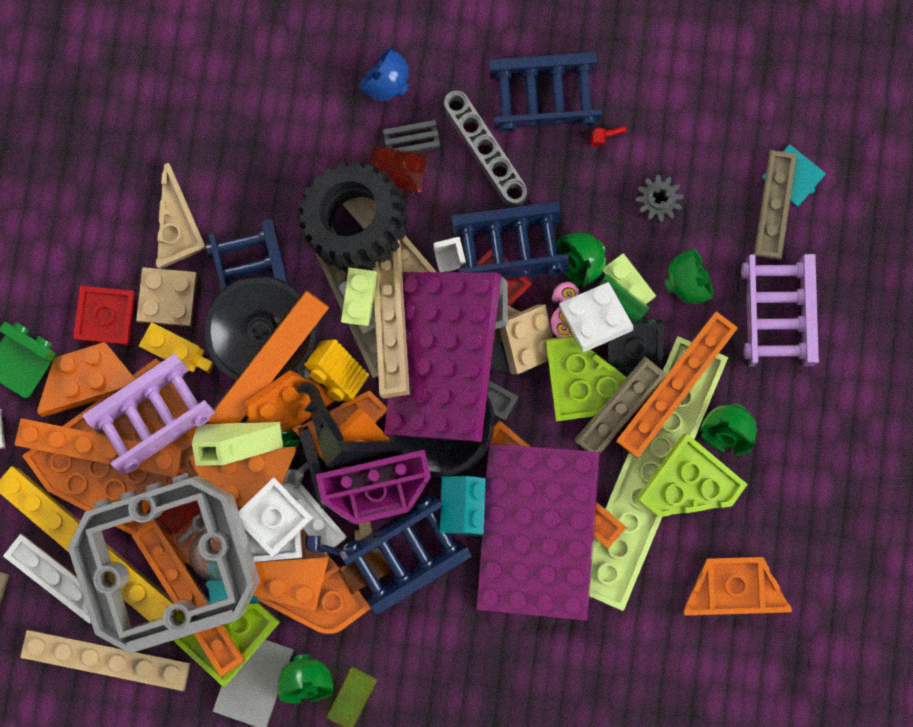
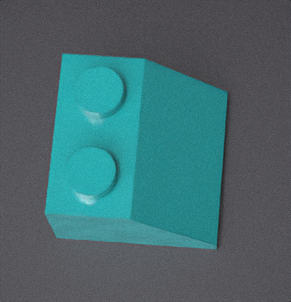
[440,476,485,536]

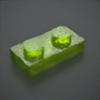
[327,667,377,727]

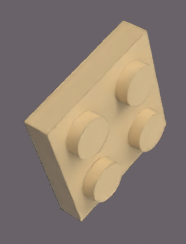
[136,267,198,327]
[499,305,553,374]

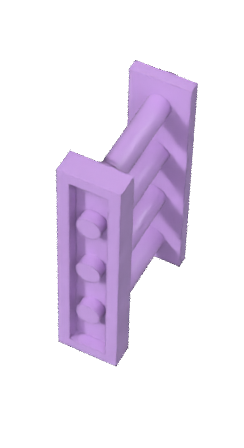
[741,254,819,367]
[82,353,215,475]

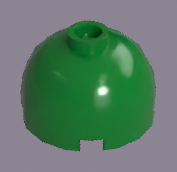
[556,232,606,287]
[665,248,714,304]
[700,404,757,456]
[277,654,334,704]

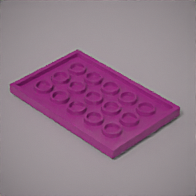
[384,272,501,442]
[477,444,600,620]

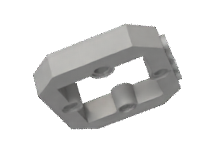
[68,473,260,653]

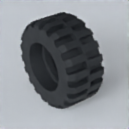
[298,161,408,271]

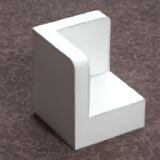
[433,237,466,272]

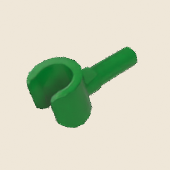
[282,432,299,448]

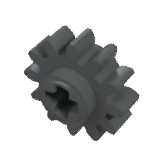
[635,175,684,224]

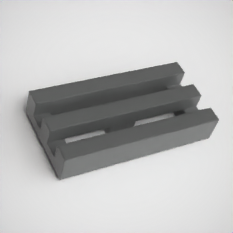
[383,120,440,157]

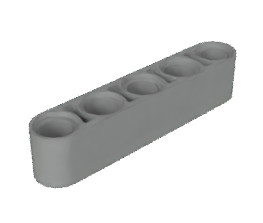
[444,91,527,208]

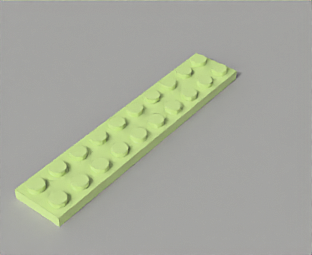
[590,336,728,611]

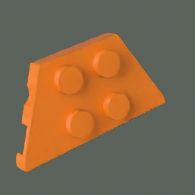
[37,342,136,417]
[245,370,335,432]
[189,447,297,508]
[683,557,792,616]

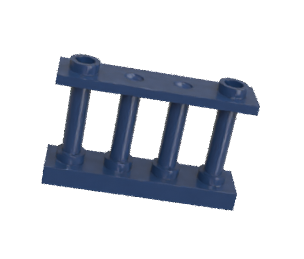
[489,52,601,132]
[451,201,569,280]
[206,219,288,291]
[339,495,472,615]

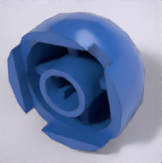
[359,47,409,102]

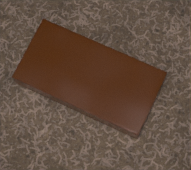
[338,548,393,594]

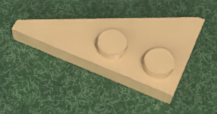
[156,163,207,269]

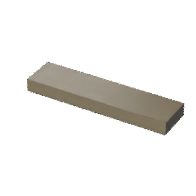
[754,150,797,260]
[574,356,667,453]

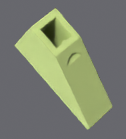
[192,422,284,466]

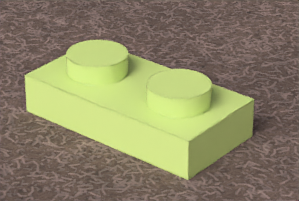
[602,253,656,304]
[341,268,378,327]

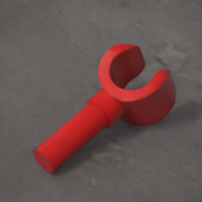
[590,126,627,146]

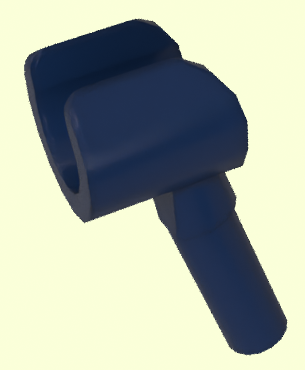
[305,536,343,557]

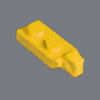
[139,322,215,374]

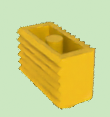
[304,339,369,402]

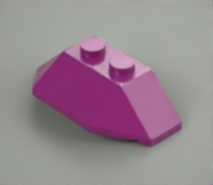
[315,450,431,525]

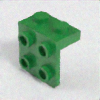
[0,322,58,398]

